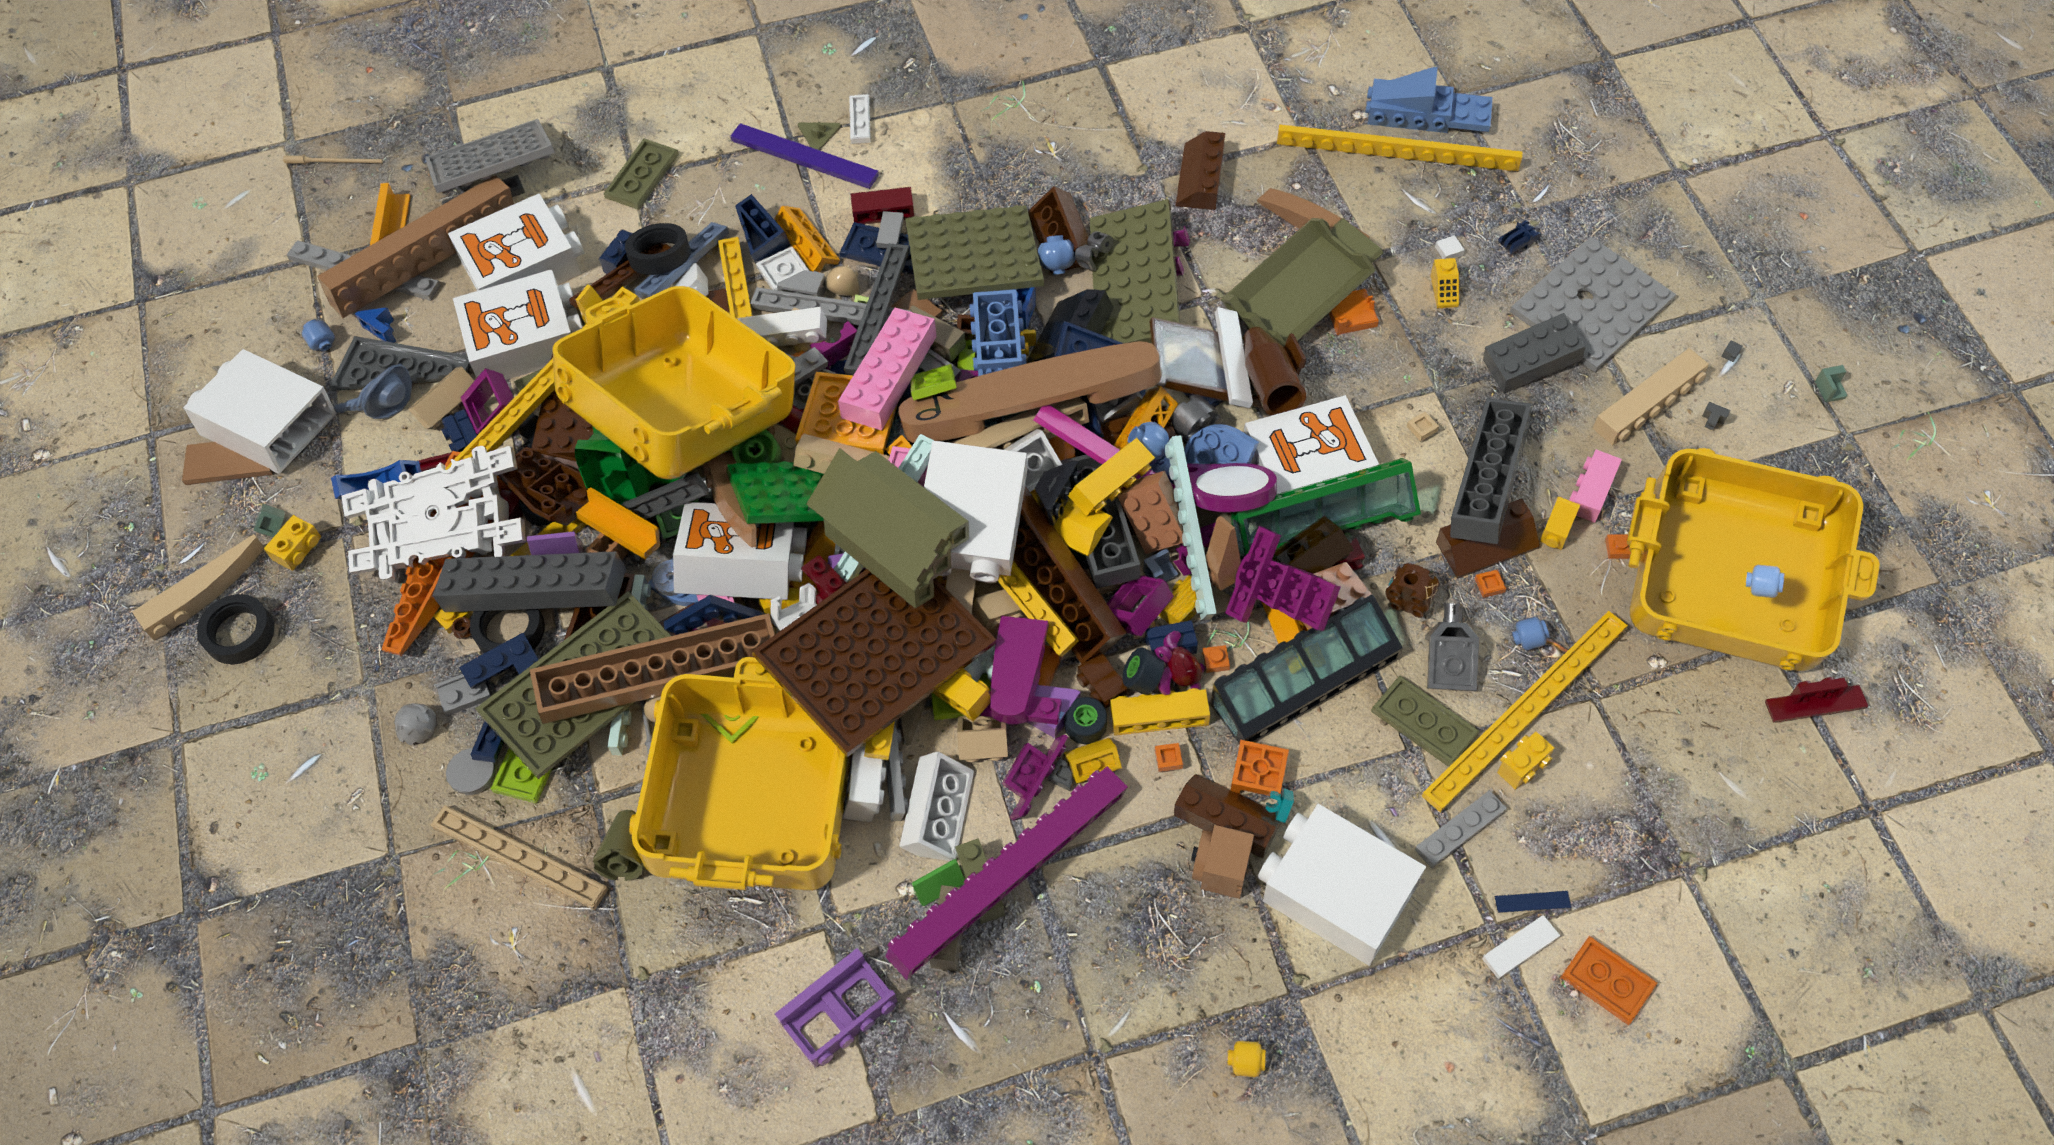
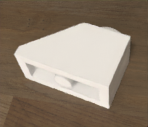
[675,263,709,296]

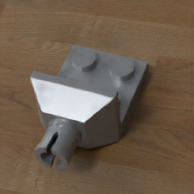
[1425,603,1479,691]

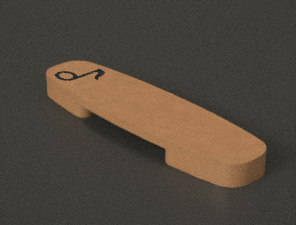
[899,341,1162,443]

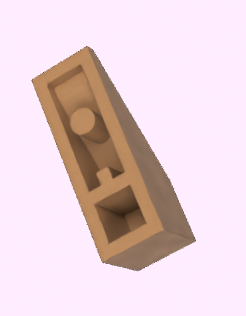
[1206,516,1241,591]

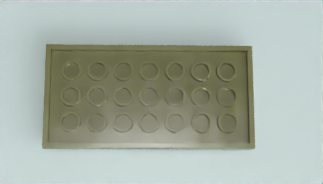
[1089,199,1180,343]
[475,591,671,779]

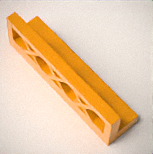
[774,206,840,273]
[1114,386,1178,450]

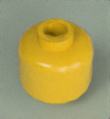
[1227,1041,1266,1077]

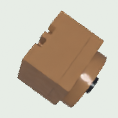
[1191,825,1254,899]

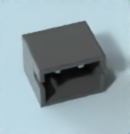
[1721,340,1743,362]

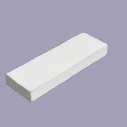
[849,94,871,144]
[1482,915,1560,980]

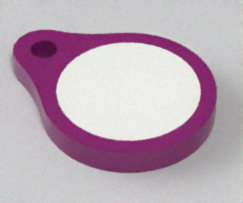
[1187,463,1277,512]

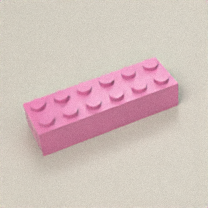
[838,308,936,430]

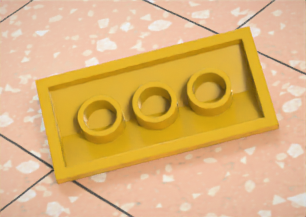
[1030,489,1113,557]

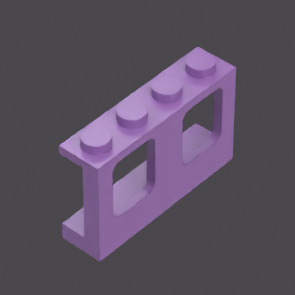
[775,948,898,1068]

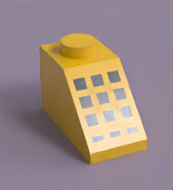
[1430,258,1459,309]

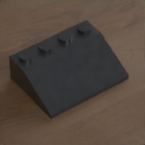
[1026,289,1114,364]

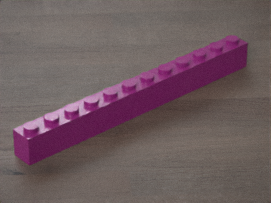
[885,766,1128,980]

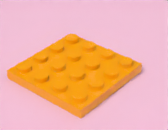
[795,372,898,454]

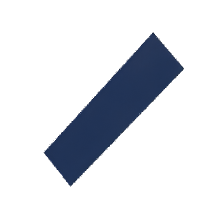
[1495,891,1571,913]

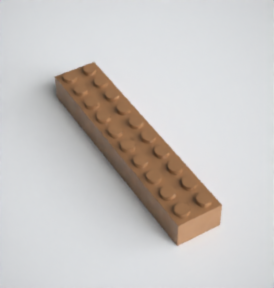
[317,175,514,318]
[529,613,775,724]

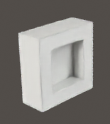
[1435,235,1465,259]

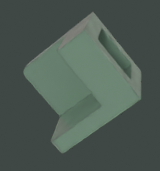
[1815,365,1847,403]
[253,503,285,537]

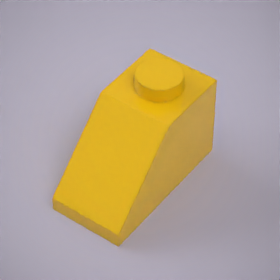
[1540,496,1580,550]

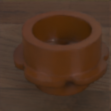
[452,617,471,639]

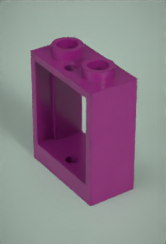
[460,368,514,434]
[1107,575,1174,636]

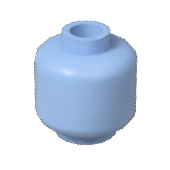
[1746,565,1784,598]

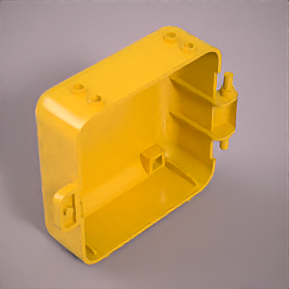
[553,286,795,479]
[1627,448,1880,671]
[629,657,852,891]

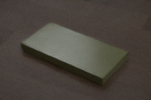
[603,138,679,210]
[1371,675,1480,767]

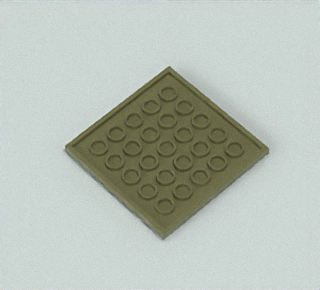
[905,205,1044,300]

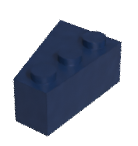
[735,194,791,264]

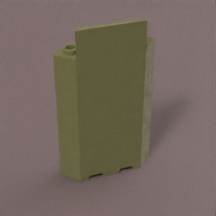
[1220,218,1384,347]
[806,448,969,608]

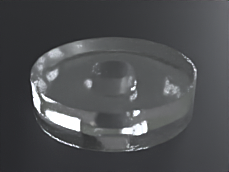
[652,560,680,596]

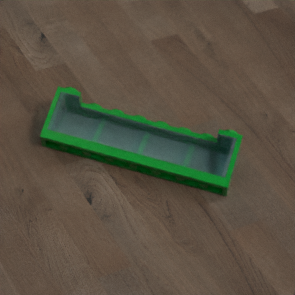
[1230,458,1421,560]

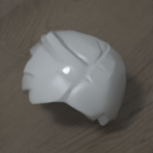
[394,703,437,745]

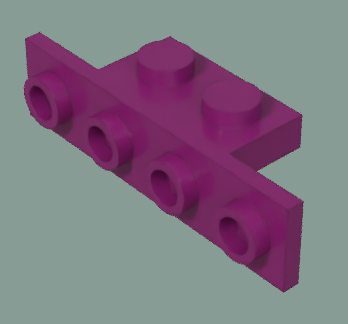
[1001,734,1068,820]

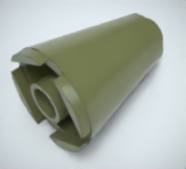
[593,810,643,881]

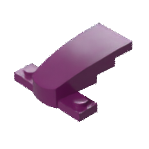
[1225,526,1341,631]
[979,616,1062,725]

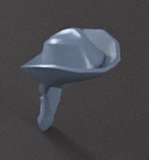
[334,364,412,419]

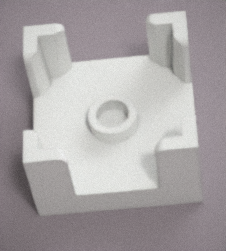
[770,583,817,631]

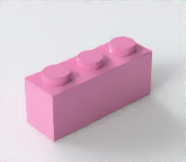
[1569,450,1622,523]

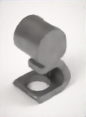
[1075,231,1113,271]

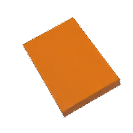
[1560,936,1657,1025]

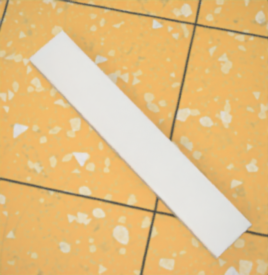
[1215,307,1253,408]

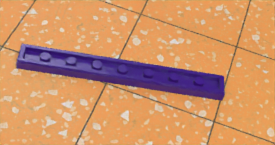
[730,123,879,189]

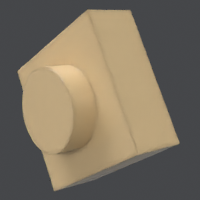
[1406,412,1439,442]

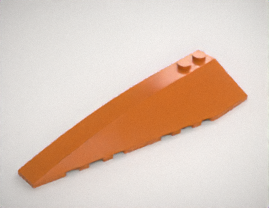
[381,451,510,656]

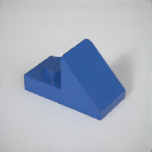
[355,308,396,343]

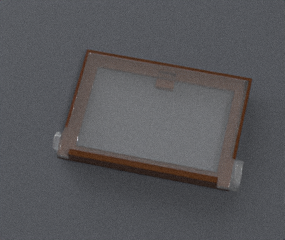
[1150,317,1263,408]

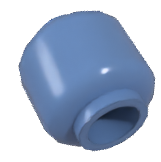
[302,319,335,351]
[1512,617,1550,651]

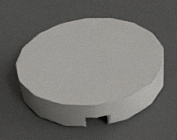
[446,748,496,795]

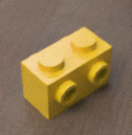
[264,515,322,571]
[1497,731,1554,790]

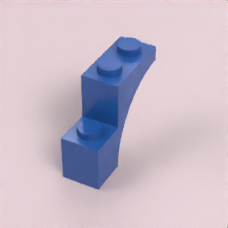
[331,460,421,499]

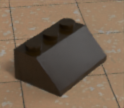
[1272,516,1354,574]

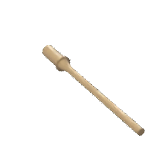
[283,155,383,165]

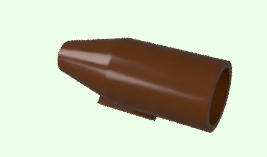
[1244,327,1306,416]

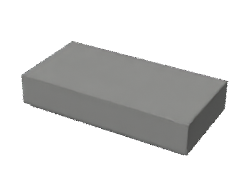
[876,211,904,248]

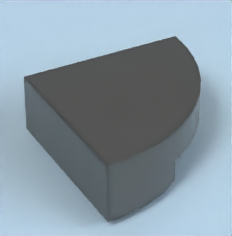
[1048,758,1073,791]

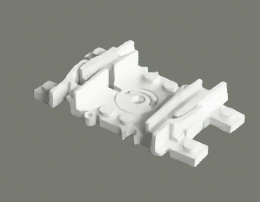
[342,446,526,583]

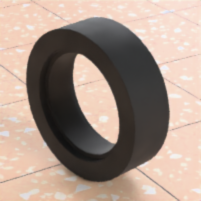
[625,223,691,275]
[197,594,275,665]
[470,609,545,654]

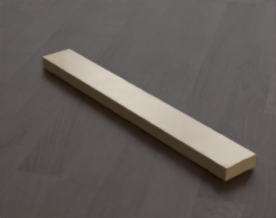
[431,805,609,911]

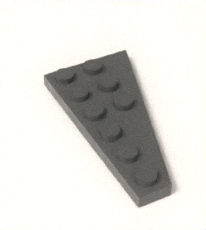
[329,336,471,391]

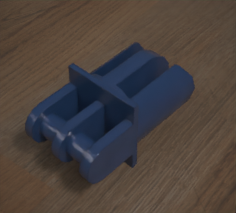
[1498,220,1542,254]

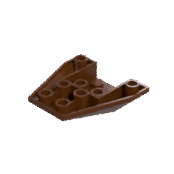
[498,447,596,526]

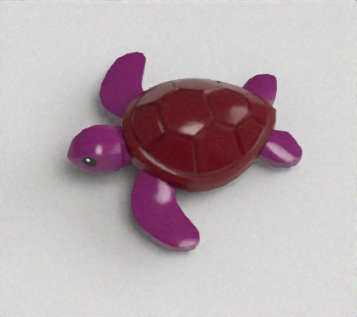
[1154,631,1205,695]

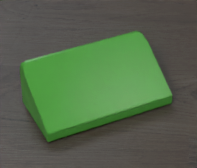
[912,859,965,906]

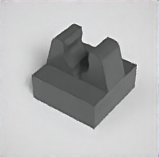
[1702,402,1731,430]

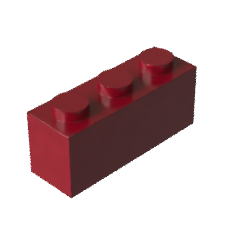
[851,187,914,224]

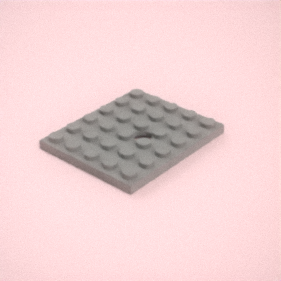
[425,119,555,194]
[1510,237,1676,372]

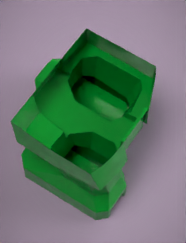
[575,427,686,505]

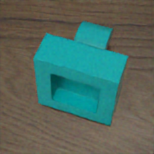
[1265,788,1294,823]

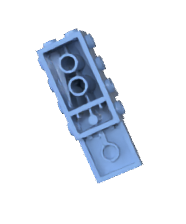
[1365,67,1493,133]
[970,289,1026,376]

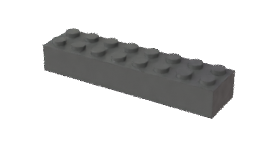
[1450,398,1531,544]
[433,551,626,612]

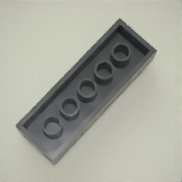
[1060,455,1140,589]

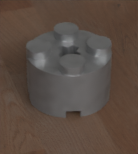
[1170,394,1223,443]

